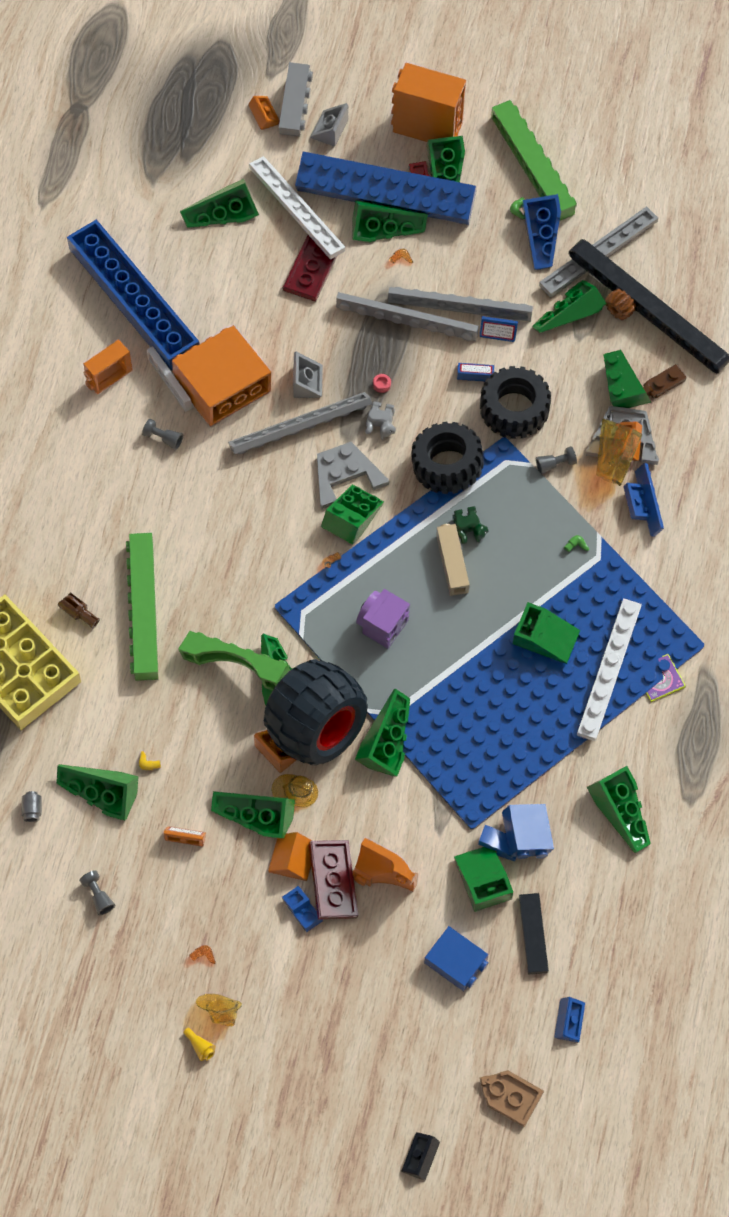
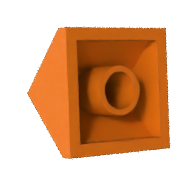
[254,730,296,773]
[268,832,312,881]

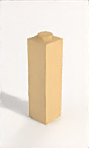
[436,524,470,596]

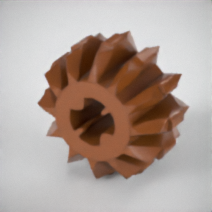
[605,289,636,320]

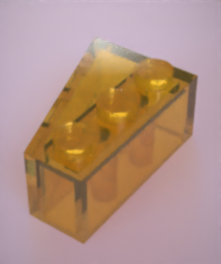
[596,418,642,486]

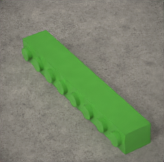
[491,100,577,221]
[126,533,159,681]

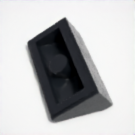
[401,1132,440,1181]

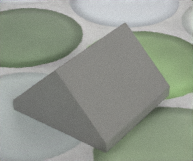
[310,103,348,146]
[293,351,323,398]

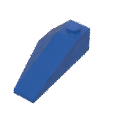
[522,194,561,270]

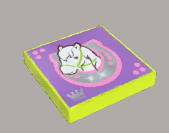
[646,654,686,702]

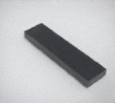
[519,893,549,975]

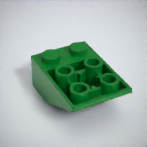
[321,484,384,545]
[512,602,580,664]
[454,847,514,912]

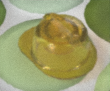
[271,774,318,808]
[196,994,242,1027]

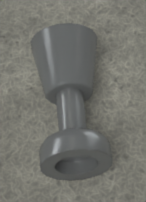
[142,419,184,450]
[535,446,577,474]
[79,870,116,915]

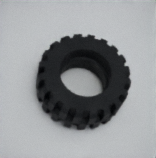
[480,366,551,439]
[411,421,484,494]

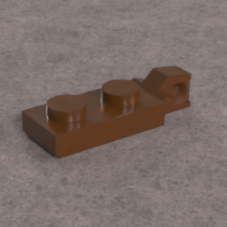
[643,364,687,398]

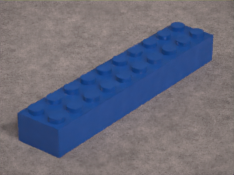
[295,151,477,225]
[67,219,200,371]

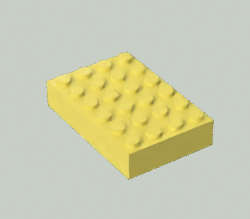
[0,594,81,730]

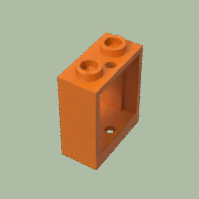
[83,339,133,394]

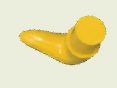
[139,751,161,770]

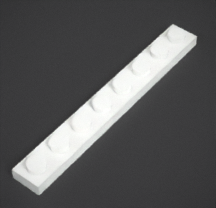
[249,156,345,259]
[577,598,642,742]

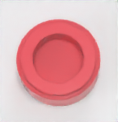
[373,374,391,393]

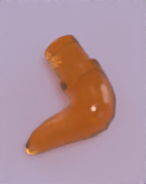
[389,248,413,264]
[322,552,342,568]
[189,945,216,964]

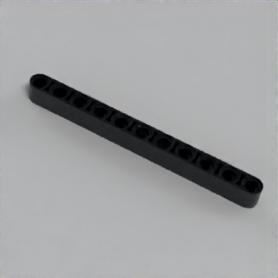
[568,239,729,374]

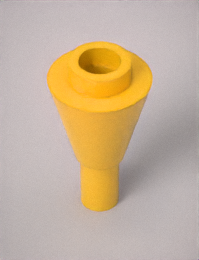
[183,1027,216,1061]

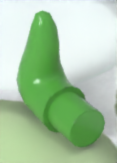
[510,197,525,219]
[564,535,589,552]

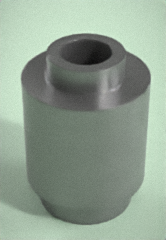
[22,791,42,822]

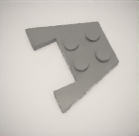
[586,406,659,465]
[317,442,389,509]

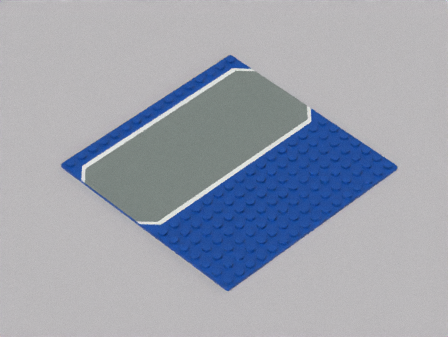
[275,437,704,829]

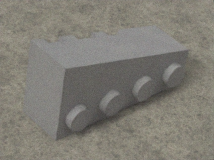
[279,62,313,137]

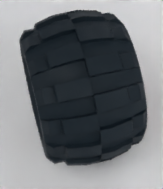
[263,659,368,766]

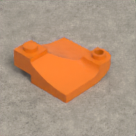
[353,838,418,892]

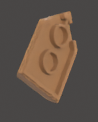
[479,1070,544,1127]

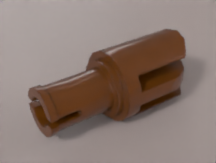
[58,592,100,629]

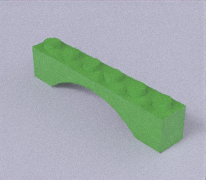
[178,631,290,690]

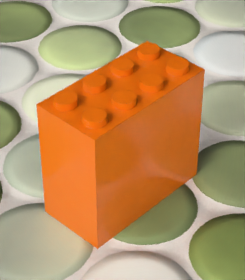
[391,63,466,142]
[172,325,271,427]

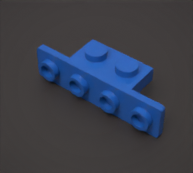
[623,463,664,537]

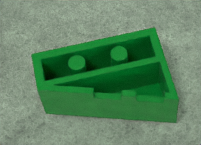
[603,350,652,408]

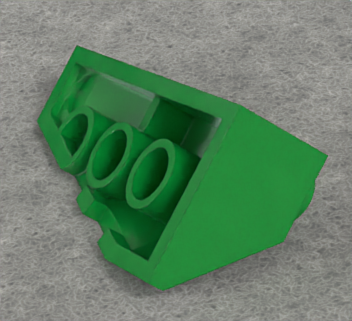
[426,136,465,182]
[180,179,259,228]
[56,764,139,821]
[587,766,651,853]
[211,791,295,839]

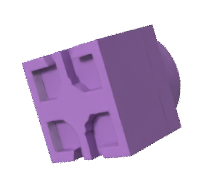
[356,589,410,649]

